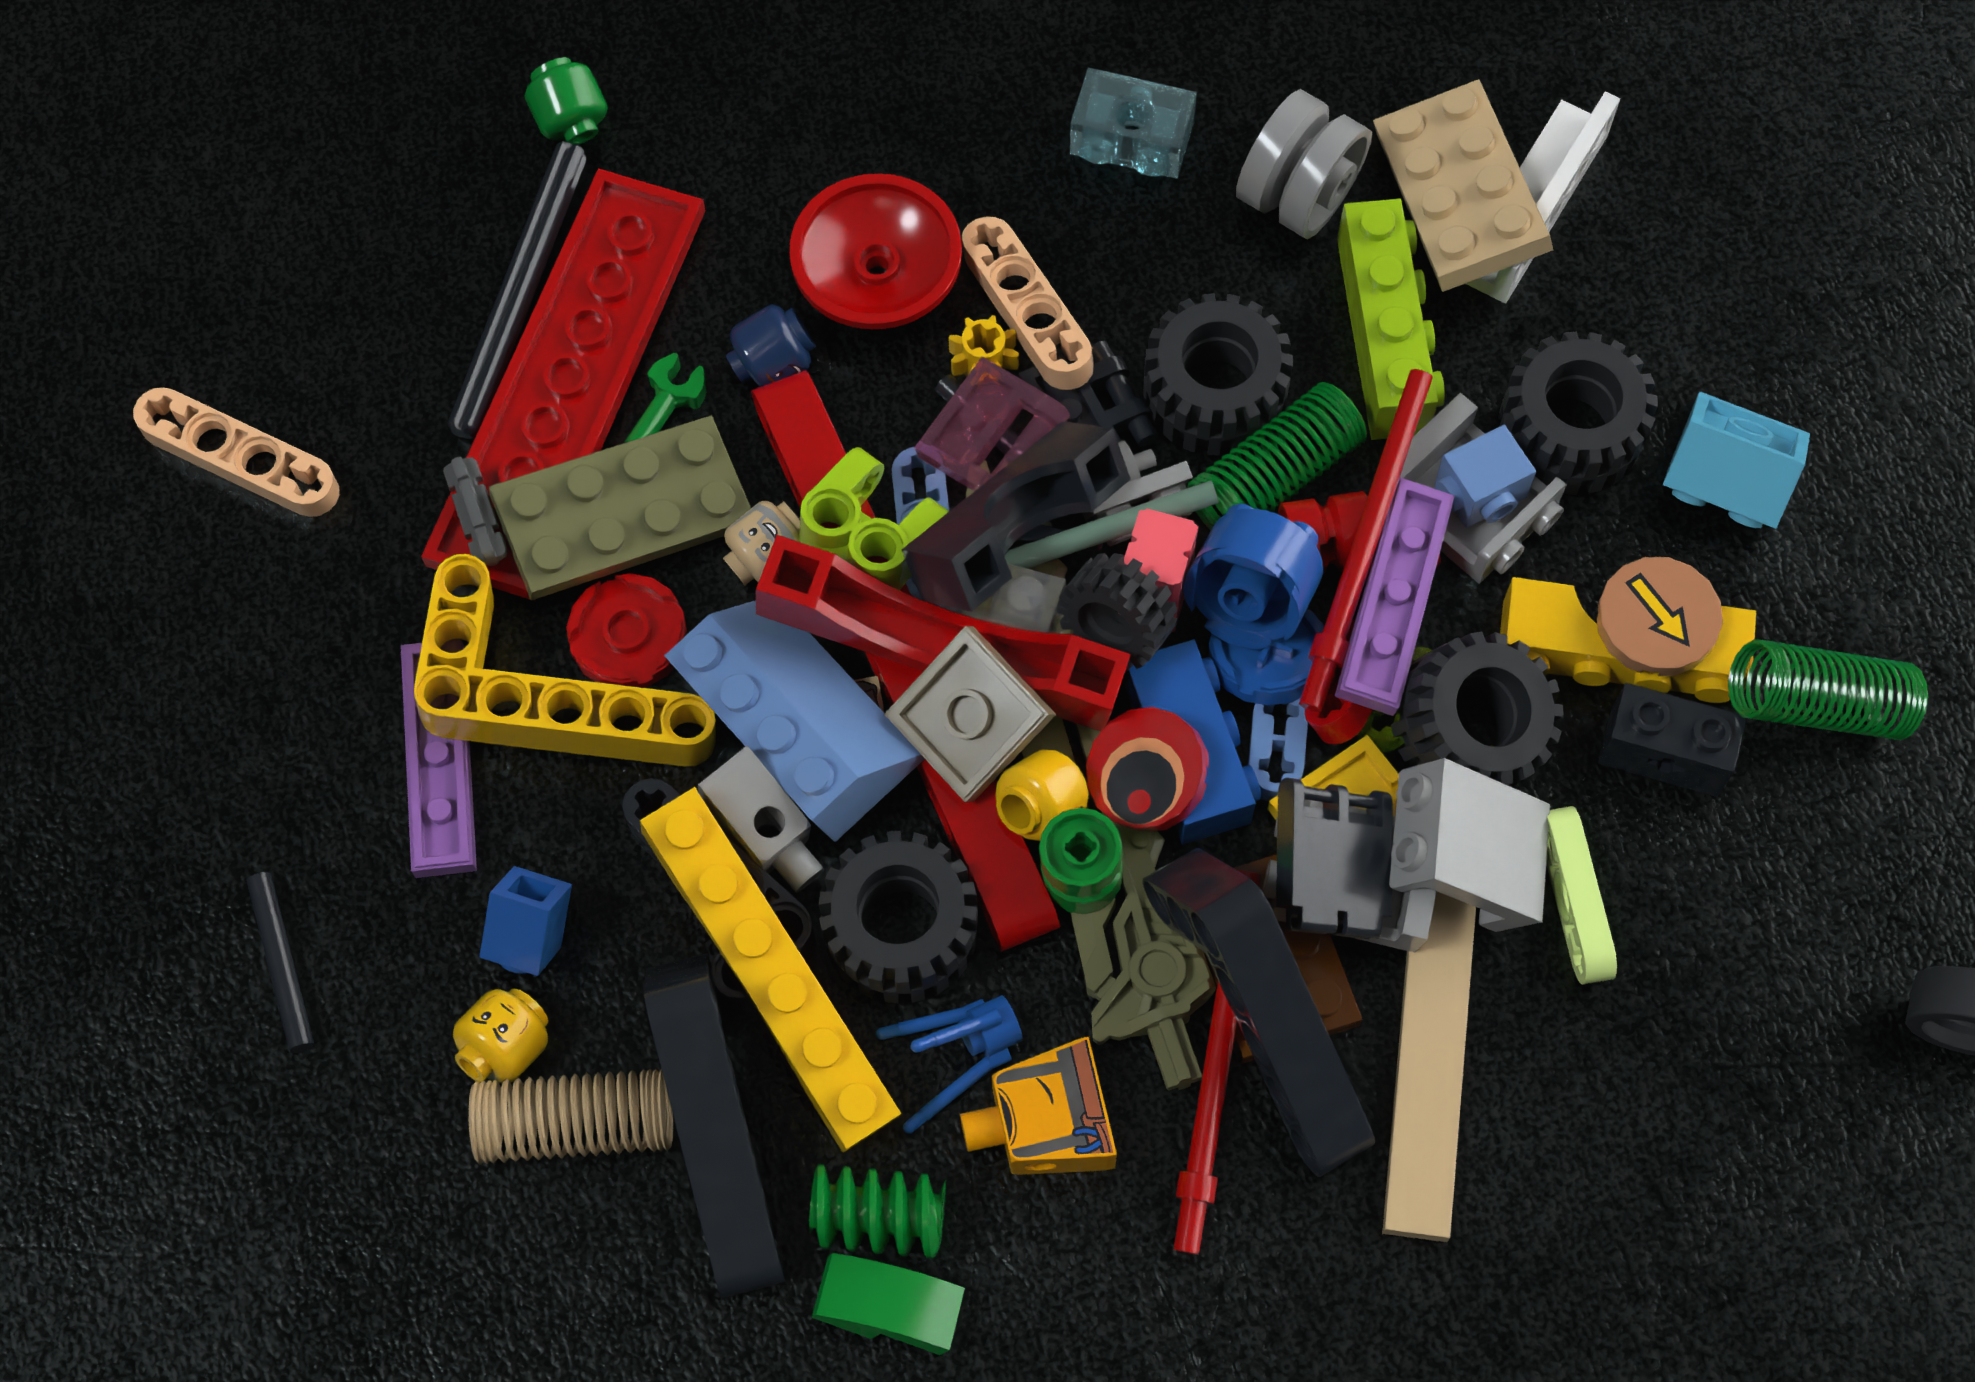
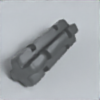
[444,456,508,567]

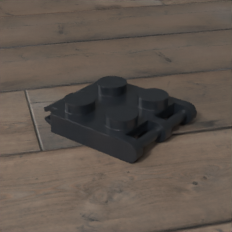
[1276,778,1393,940]

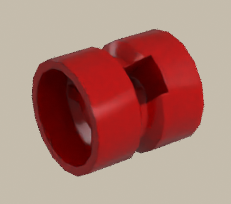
[1278,491,1368,574]

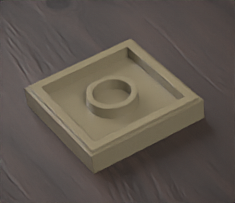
[884,626,1056,803]

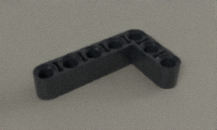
[1142,848,1375,1177]
[644,953,785,1299]

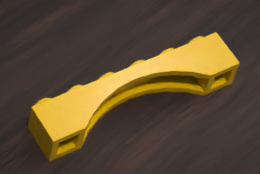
[640,787,902,1153]

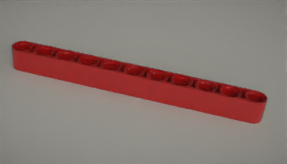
[751,370,1060,952]

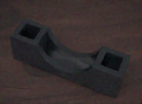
[902,421,1131,612]

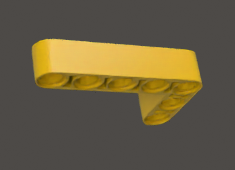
[414,554,716,767]

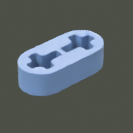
[1248,698,1308,801]

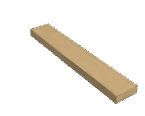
[1382,891,1476,1242]

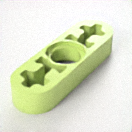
[1546,806,1617,984]

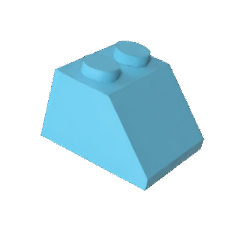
[1663,391,1810,529]

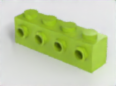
[1337,198,1445,440]

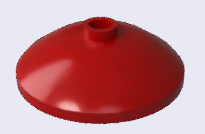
[790,174,962,329]

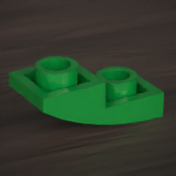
[812,1253,965,1355]

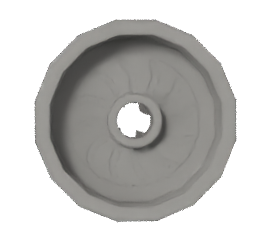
[1236,89,1372,240]

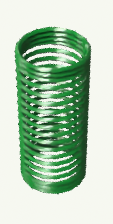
[1187,382,1367,531]
[1728,639,1928,740]

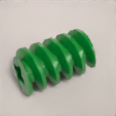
[809,1164,946,1259]

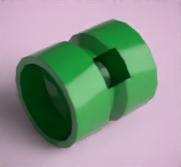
[1039,808,1123,914]

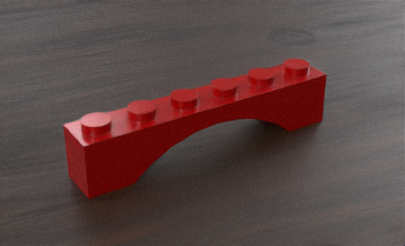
[756,535,1131,732]

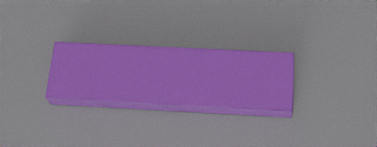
[1335,477,1455,716]
[401,639,477,878]

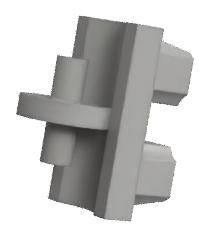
[1082,441,1193,546]

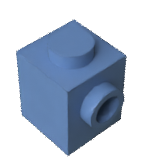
[1435,424,1536,528]

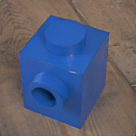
[479,866,572,976]

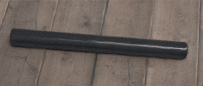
[448,141,586,440]

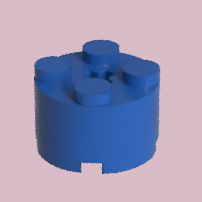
[1183,504,1323,649]

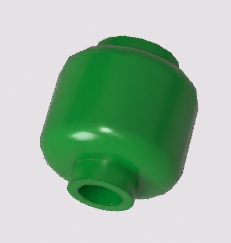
[525,57,608,145]

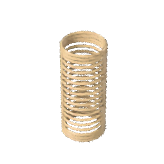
[469,1068,673,1165]

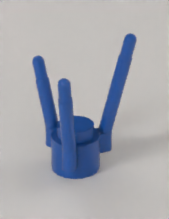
[875,995,1023,1133]

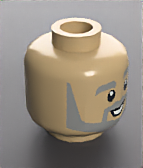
[723,501,800,586]

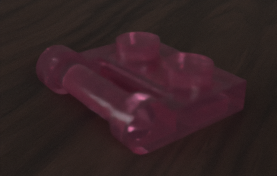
[914,357,1070,491]

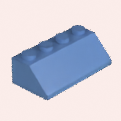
[664,600,925,842]

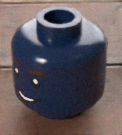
[726,304,816,387]

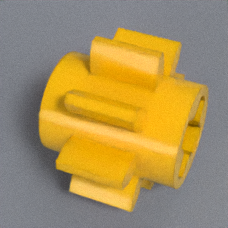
[949,315,1019,390]

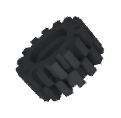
[1057,553,1177,671]

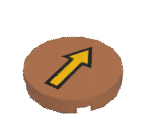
[1597,557,1723,676]

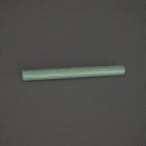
[1005,480,1219,574]

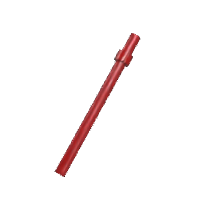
[1299,369,1433,712]
[1173,870,1261,1255]

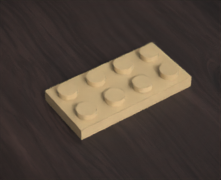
[1373,79,1553,292]

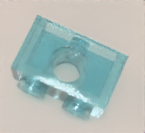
[1070,68,1197,179]

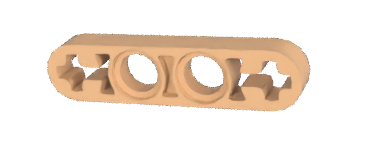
[962,217,1094,390]
[133,387,340,517]

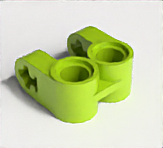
[799,447,949,590]

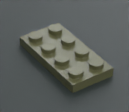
[489,415,751,601]

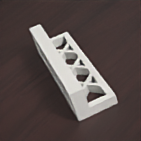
[1465,91,1620,304]

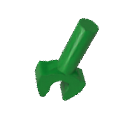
[625,353,706,443]

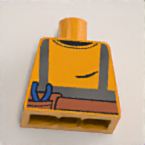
[960,1037,1117,1175]

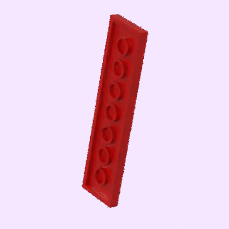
[421,168,705,601]

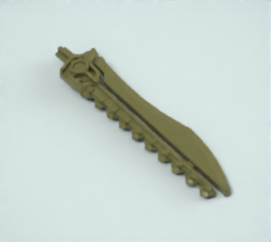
[966,457,1216,1091]

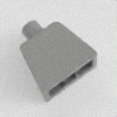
[698,746,824,893]

